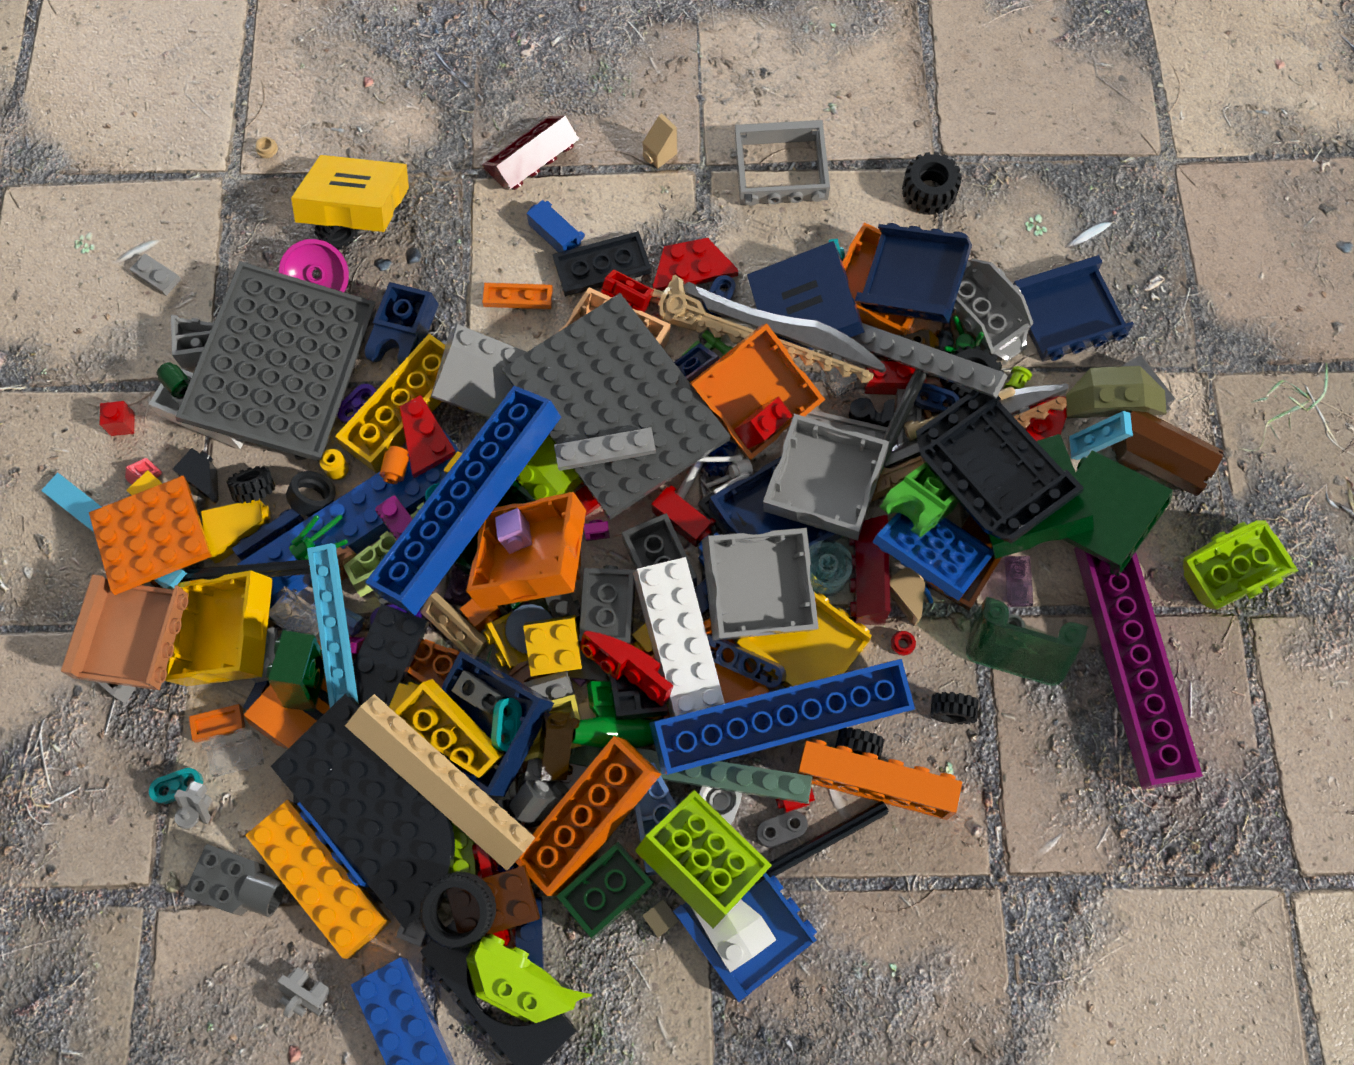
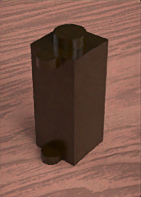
[538,712,580,781]

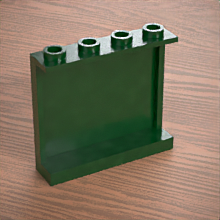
[1062,450,1173,577]

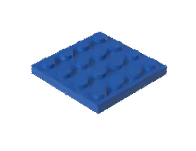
[873,513,994,601]

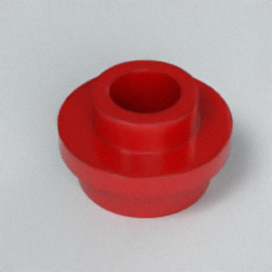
[890,631,916,656]

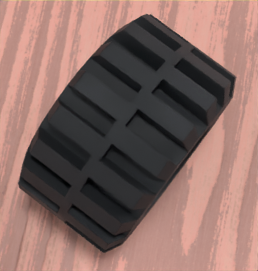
[902,152,962,215]
[940,346,1004,399]

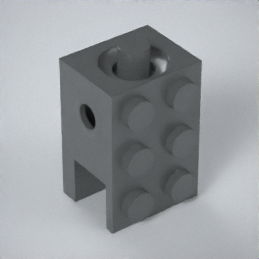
[579,565,636,645]

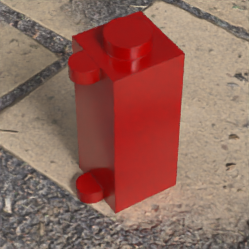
[651,485,716,547]

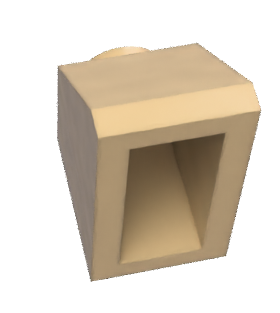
[643,114,677,169]
[890,567,925,626]

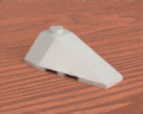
[691,899,776,972]

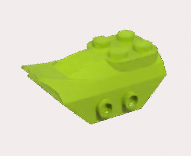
[1183,520,1298,610]
[466,934,592,1023]

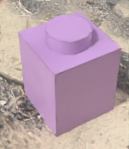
[495,508,532,554]

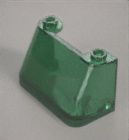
[966,597,1088,686]

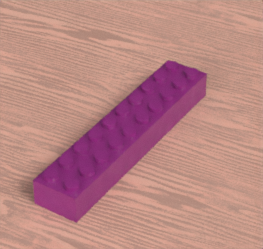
[1074,547,1203,790]

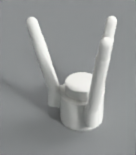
[697,454,753,494]

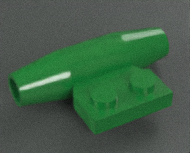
[572,681,658,748]

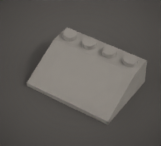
[431,324,526,419]

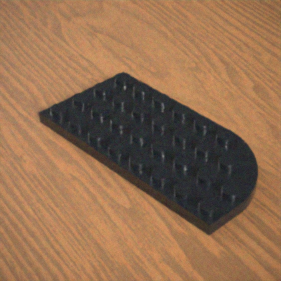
[271,693,455,929]

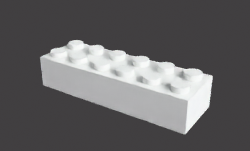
[633,557,725,717]

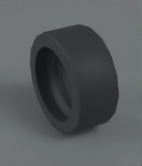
[286,471,336,517]

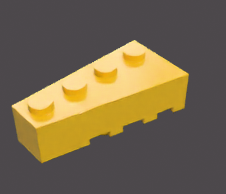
[394,679,505,778]

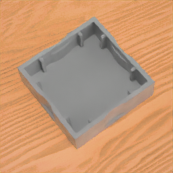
[763,414,889,540]
[702,528,819,641]

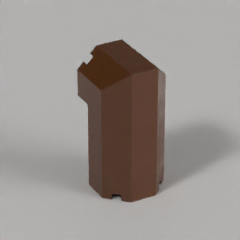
[1111,411,1224,496]

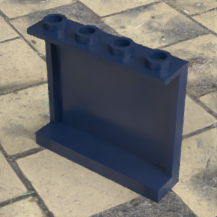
[855,223,972,324]
[1013,255,1134,362]

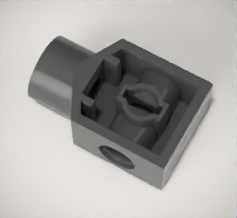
[183,844,285,917]

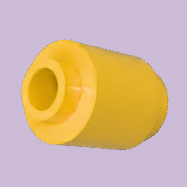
[319,449,349,480]

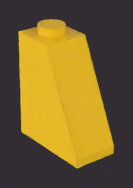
[201,499,271,563]

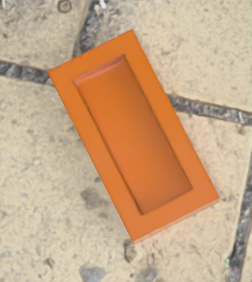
[189,704,246,743]

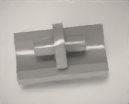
[174,781,212,829]
[278,967,329,1018]

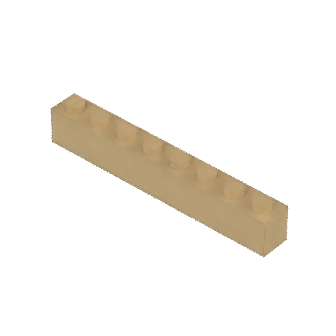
[345,694,535,870]

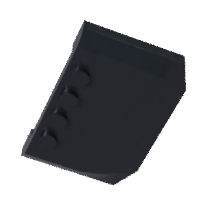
[916,390,1084,544]

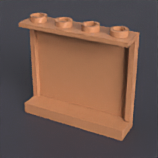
[61,574,188,691]

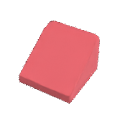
[125,458,162,485]

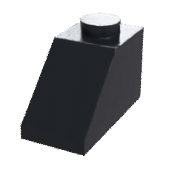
[172,448,219,504]

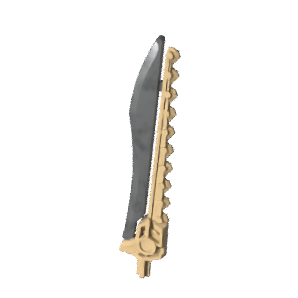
[650,275,886,383]

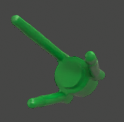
[944,315,984,354]
[289,515,348,560]

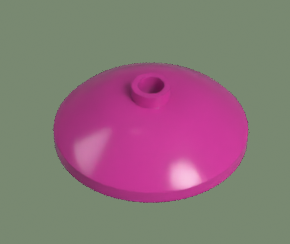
[279,239,349,292]

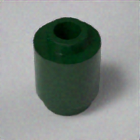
[156,362,191,397]

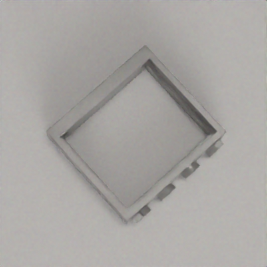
[735,120,830,206]

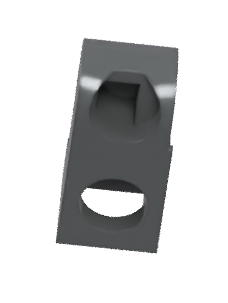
[452,671,505,715]

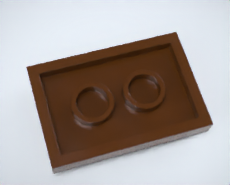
[446,865,540,936]

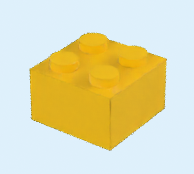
[523,615,582,676]

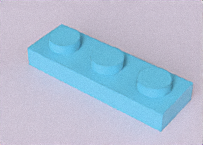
[1069,411,1133,460]

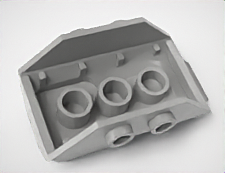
[951,258,1034,362]

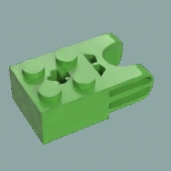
[879,463,958,538]

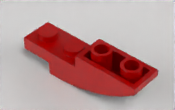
[580,631,673,706]

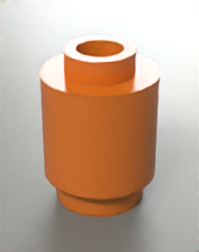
[379,446,409,484]

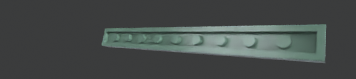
[569,746,813,804]

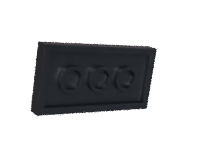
[552,231,652,297]
[353,603,429,707]

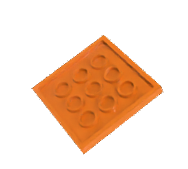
[89,475,212,595]

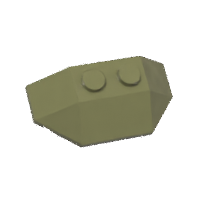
[1066,366,1167,418]

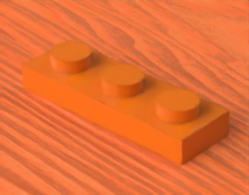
[482,283,553,309]

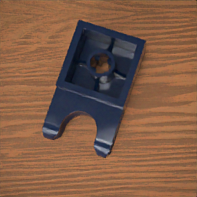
[365,282,439,365]

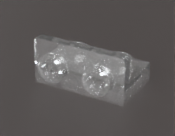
[268,586,319,636]
[201,728,264,777]

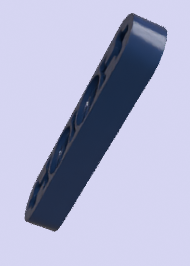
[707,633,786,688]

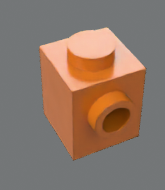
[460,599,502,632]

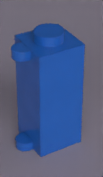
[526,200,585,253]

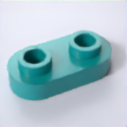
[491,698,522,752]
[149,768,203,804]

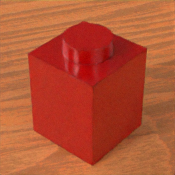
[99,401,135,436]

